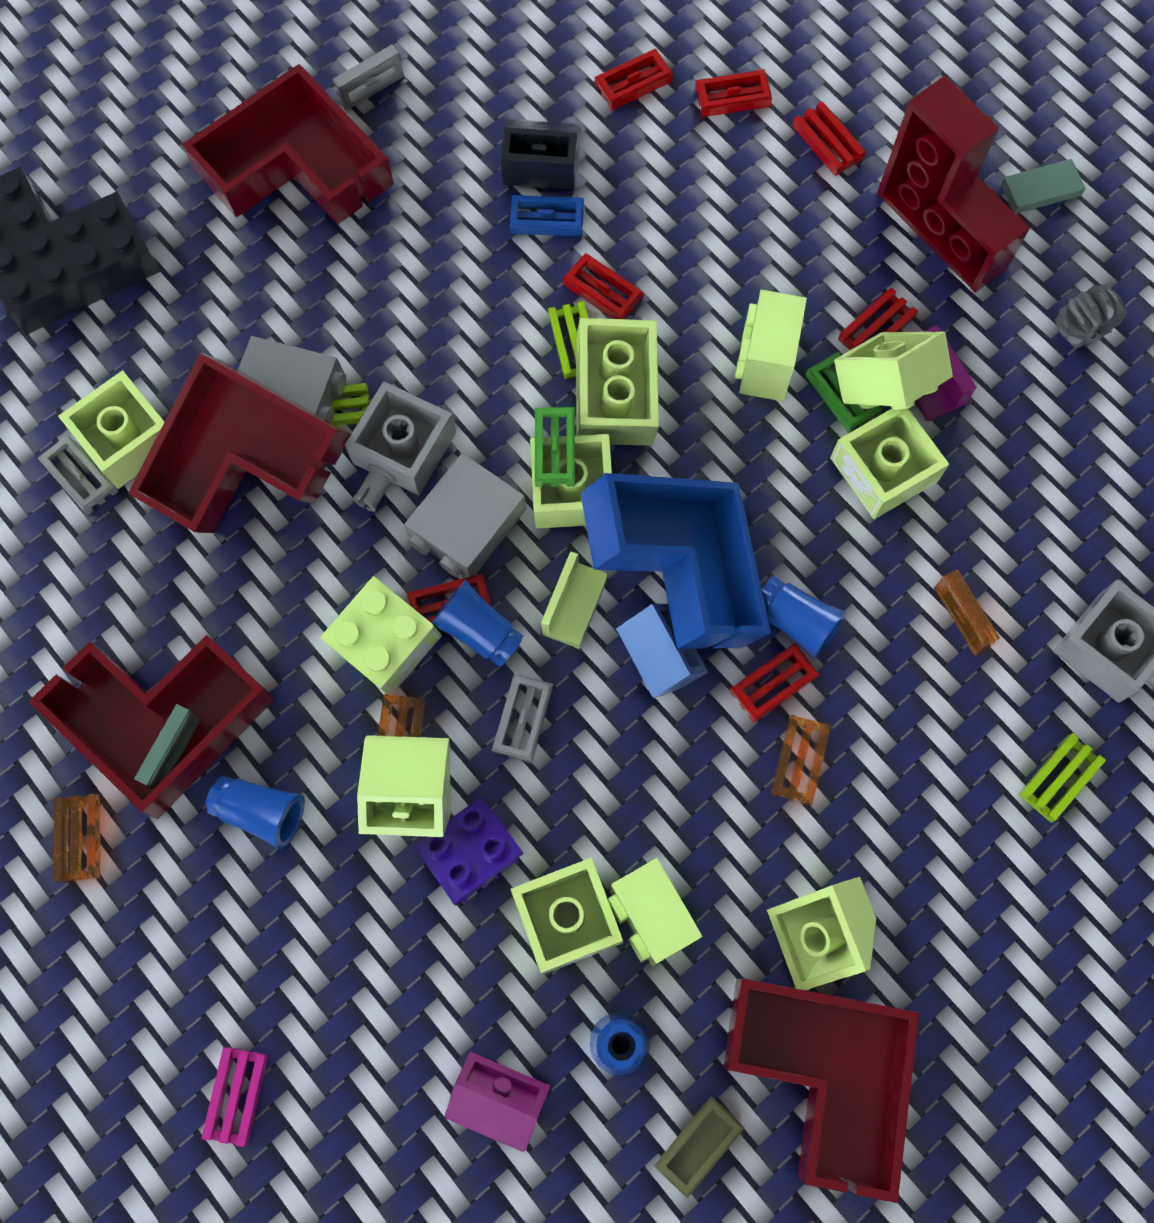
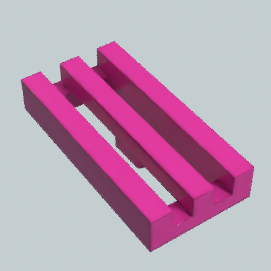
[201,1047,269,1147]

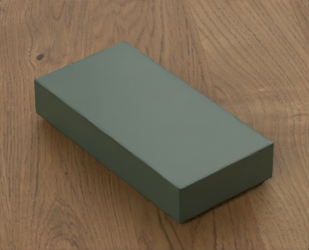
[1001,159,1086,213]
[134,704,201,789]

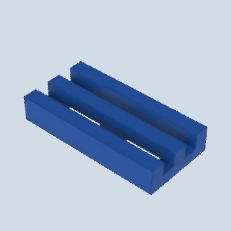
[510,195,584,236]

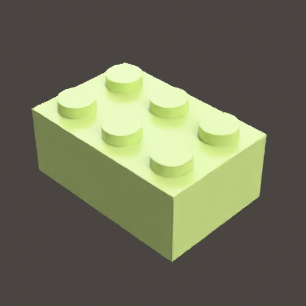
[576,318,659,446]

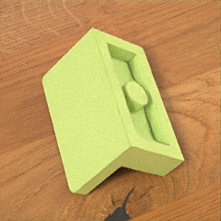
[541,551,608,649]

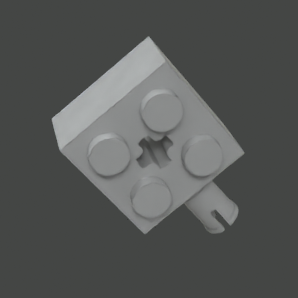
[345,381,456,512]
[1053,580,1154,703]

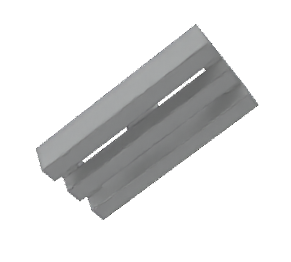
[333,44,404,111]
[38,434,118,515]
[492,674,553,764]

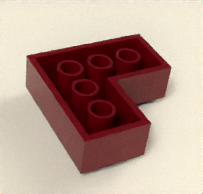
[877,75,1030,293]

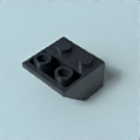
[500,119,581,190]

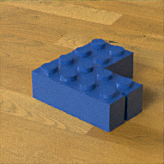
[580,473,771,649]

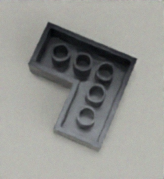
[0,166,161,335]

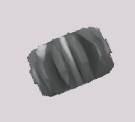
[1055,284,1127,348]

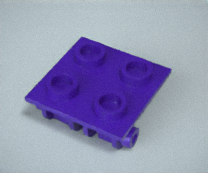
[414,797,524,906]

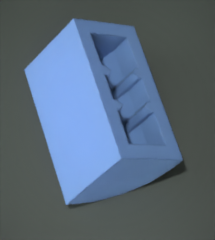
[616,603,708,698]

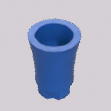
[762,576,847,660]
[431,580,524,667]
[206,775,305,850]
[590,1012,650,1076]

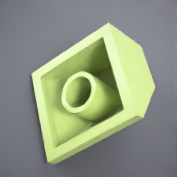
[767,877,876,990]

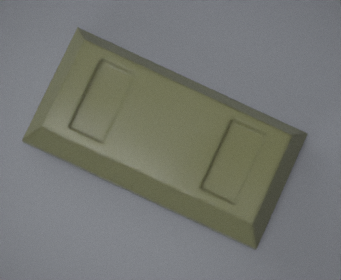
[654,1096,745,1199]

